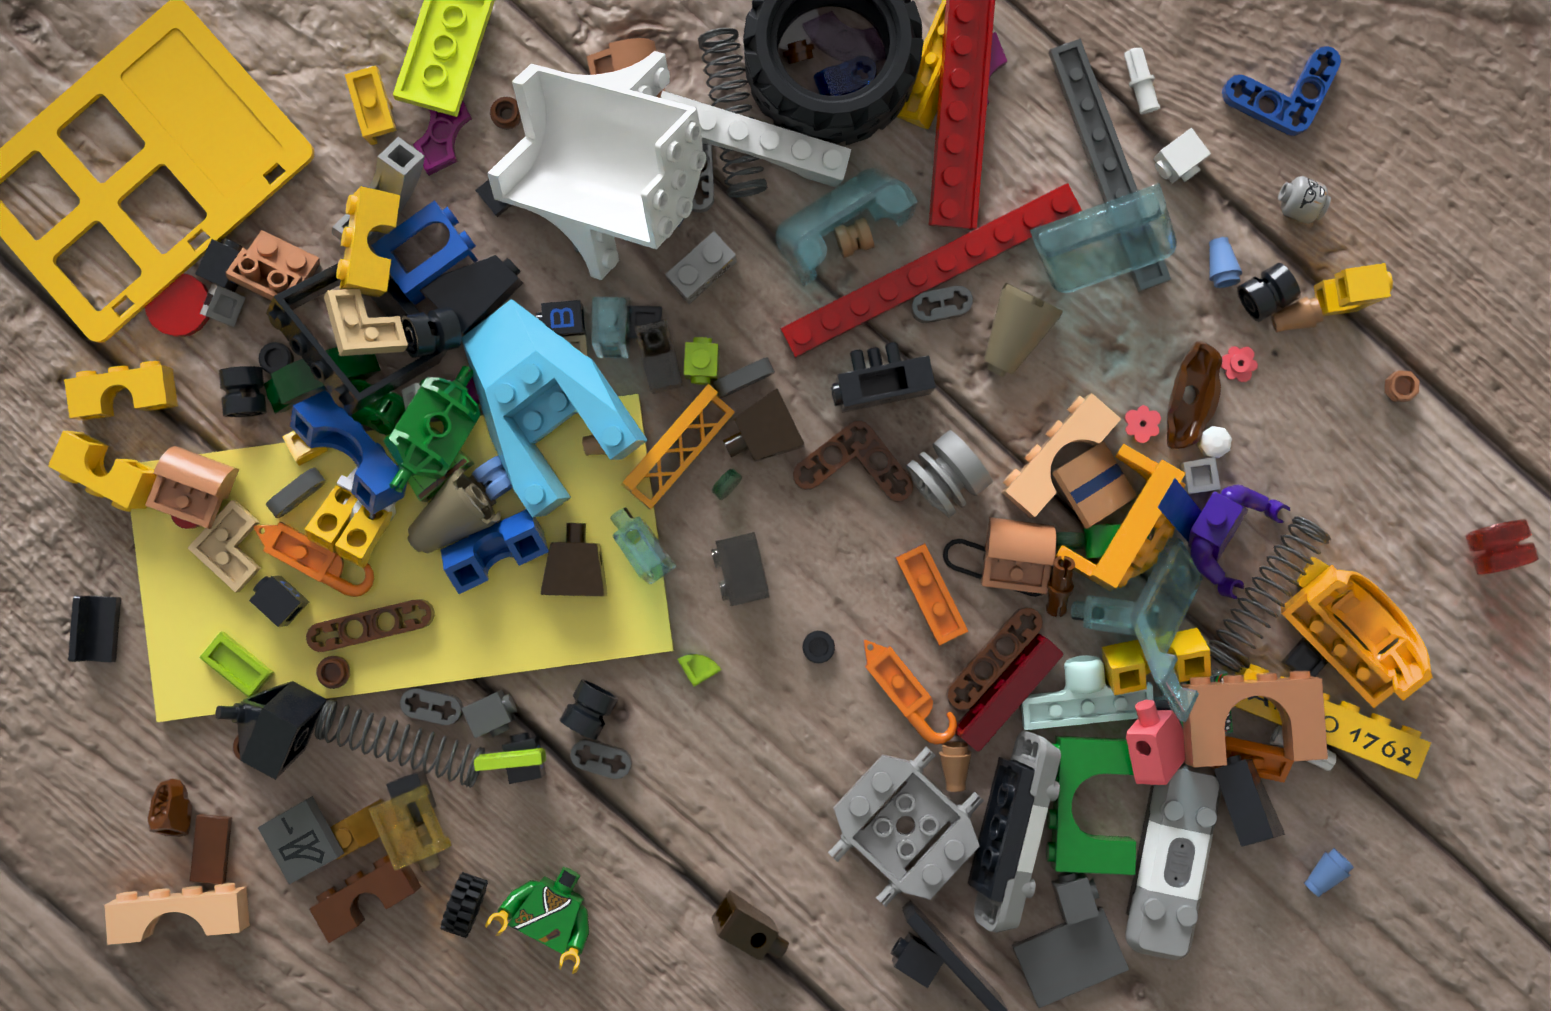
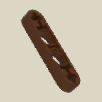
[306,599,435,652]
[946,607,1043,710]

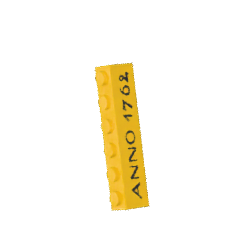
[1234,664,1431,779]

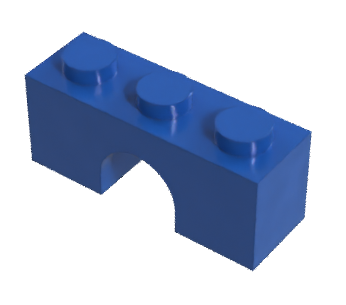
[441,509,549,594]

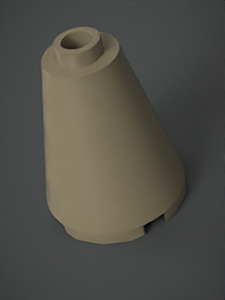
[984,283,1063,377]
[408,468,501,554]

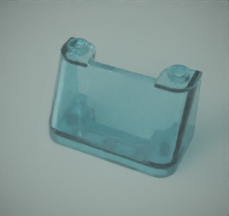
[776,168,918,286]

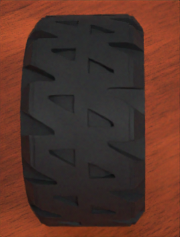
[743,0,924,145]

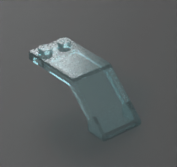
[1129,537,1203,722]

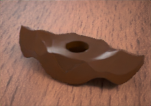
[1167,341,1222,449]

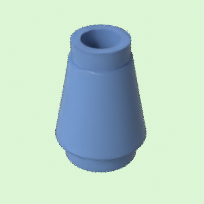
[1209,237,1242,288]
[1304,848,1354,897]

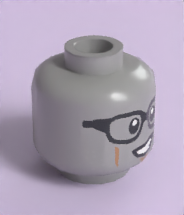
[1278,176,1331,224]

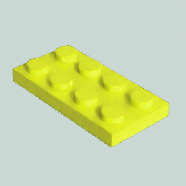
[393,0,495,117]

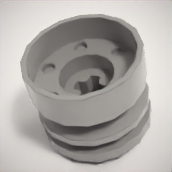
[906,430,993,518]

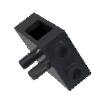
[831,342,936,413]

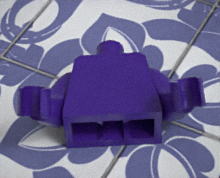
[1188,485,1290,599]

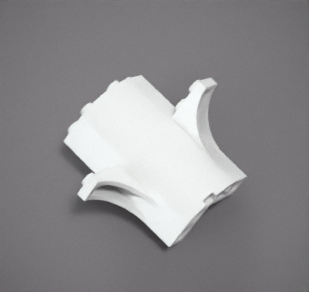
[487,51,706,280]

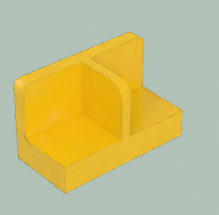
[344,65,397,145]

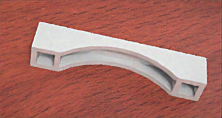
[660,91,851,187]

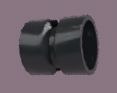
[1237,263,1301,322]
[401,307,462,358]
[219,366,267,417]
[560,679,618,740]

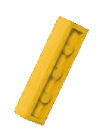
[897,0,946,129]

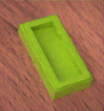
[199,632,274,697]
[474,748,546,771]

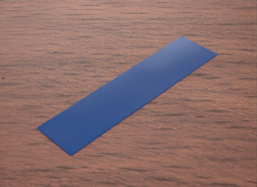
[1158,478,1202,542]

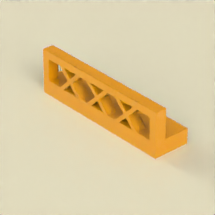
[621,384,735,510]

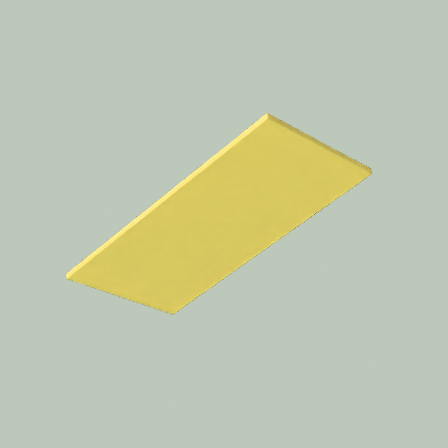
[131,394,674,722]

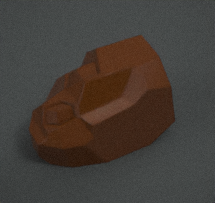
[148,779,193,837]

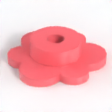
[1221,346,1258,382]
[1125,405,1161,443]

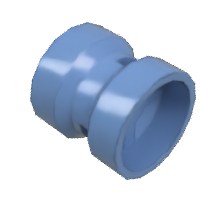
[472,456,513,501]

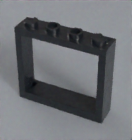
[266,263,447,416]

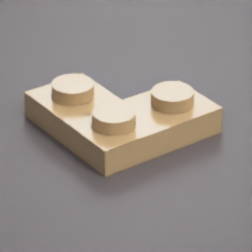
[324,289,408,356]
[188,500,261,592]

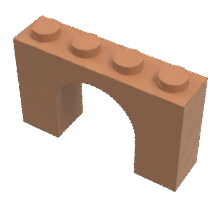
[1180,671,1328,767]

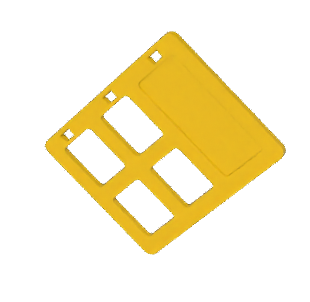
[0,0,315,343]

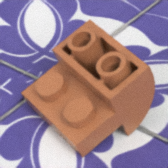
[586,38,665,98]
[225,230,320,300]
[145,446,239,529]
[981,517,1056,594]

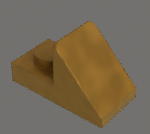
[330,798,397,860]

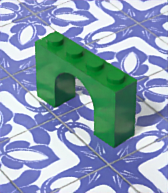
[1046,735,1136,875]

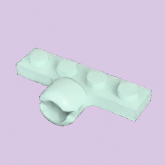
[1021,655,1154,730]

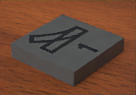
[258,796,344,885]

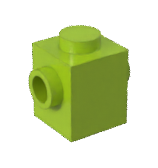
[684,337,719,385]

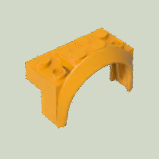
[1055,443,1186,592]
[1281,565,1433,708]

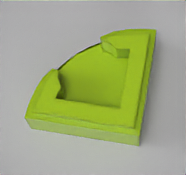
[677,654,722,687]

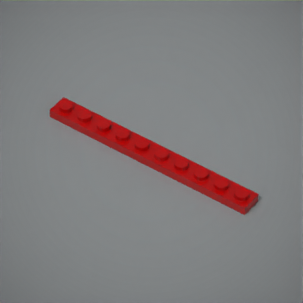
[780,183,1082,358]

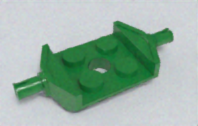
[383,366,481,492]

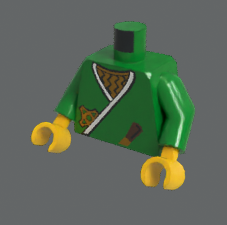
[485,867,589,974]

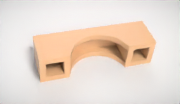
[1001,393,1121,518]
[104,883,250,945]

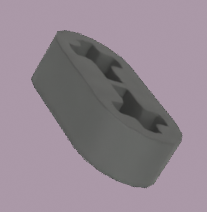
[911,286,973,323]
[713,357,775,398]
[266,467,326,518]
[400,688,464,725]
[570,739,632,779]

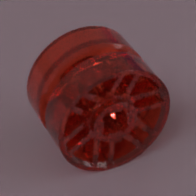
[1465,519,1539,575]

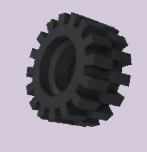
[440,872,488,938]

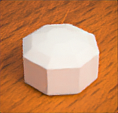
[1197,426,1232,459]

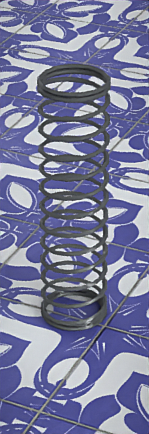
[698,28,768,198]
[1208,516,1331,672]
[315,699,485,788]

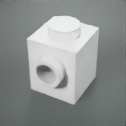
[1153,128,1211,184]

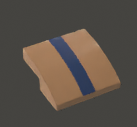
[1052,441,1137,529]

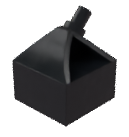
[215,681,327,780]

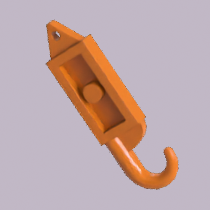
[253,522,374,597]
[864,639,957,745]

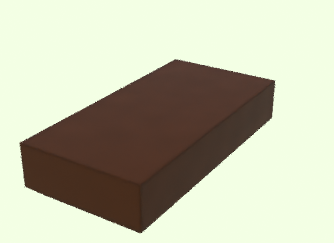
[190,814,232,884]

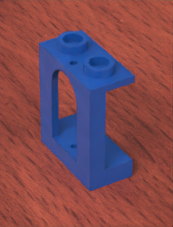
[371,200,478,305]

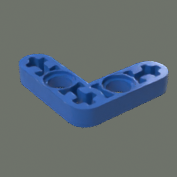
[1222,46,1341,136]

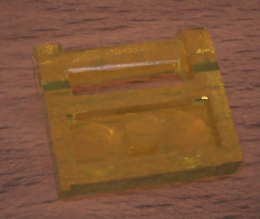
[369,784,452,871]

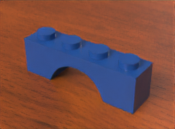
[290,390,407,515]

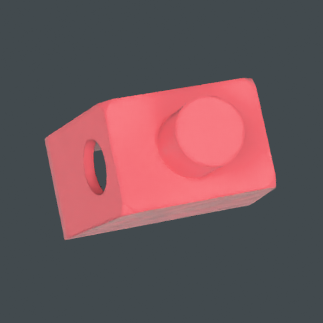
[1126,700,1185,785]

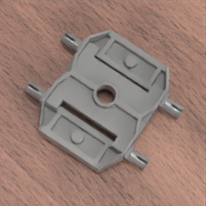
[828,747,984,907]

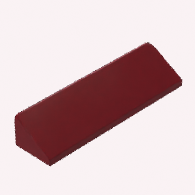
[956,633,1063,752]

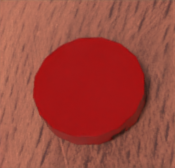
[145,273,209,337]

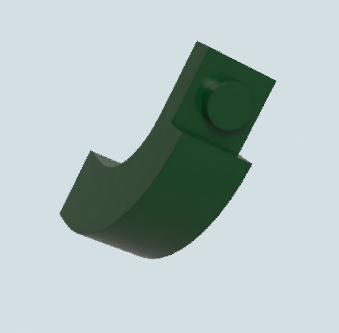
[264,347,381,414]

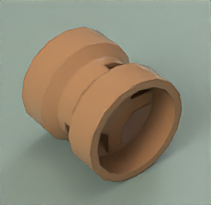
[833,217,875,258]

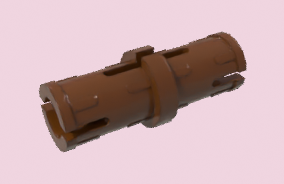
[1046,556,1075,617]

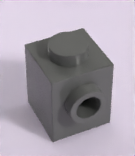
[461,690,517,738]
[1051,872,1099,925]

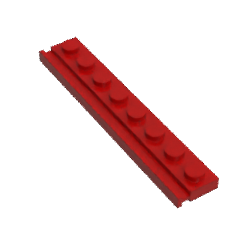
[928,0,995,230]

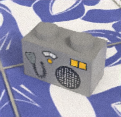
[665,231,737,304]

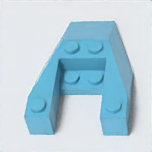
[462,299,648,518]

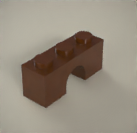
[309,853,422,943]

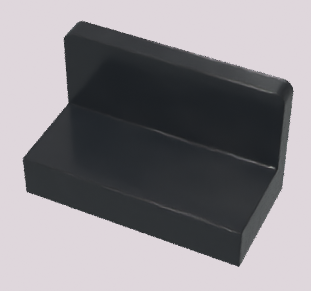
[68,595,121,662]

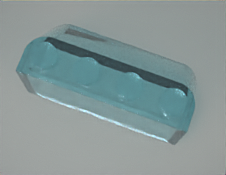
[1030,183,1177,293]

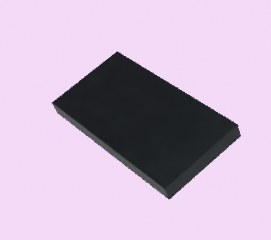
[902,899,1008,1011]

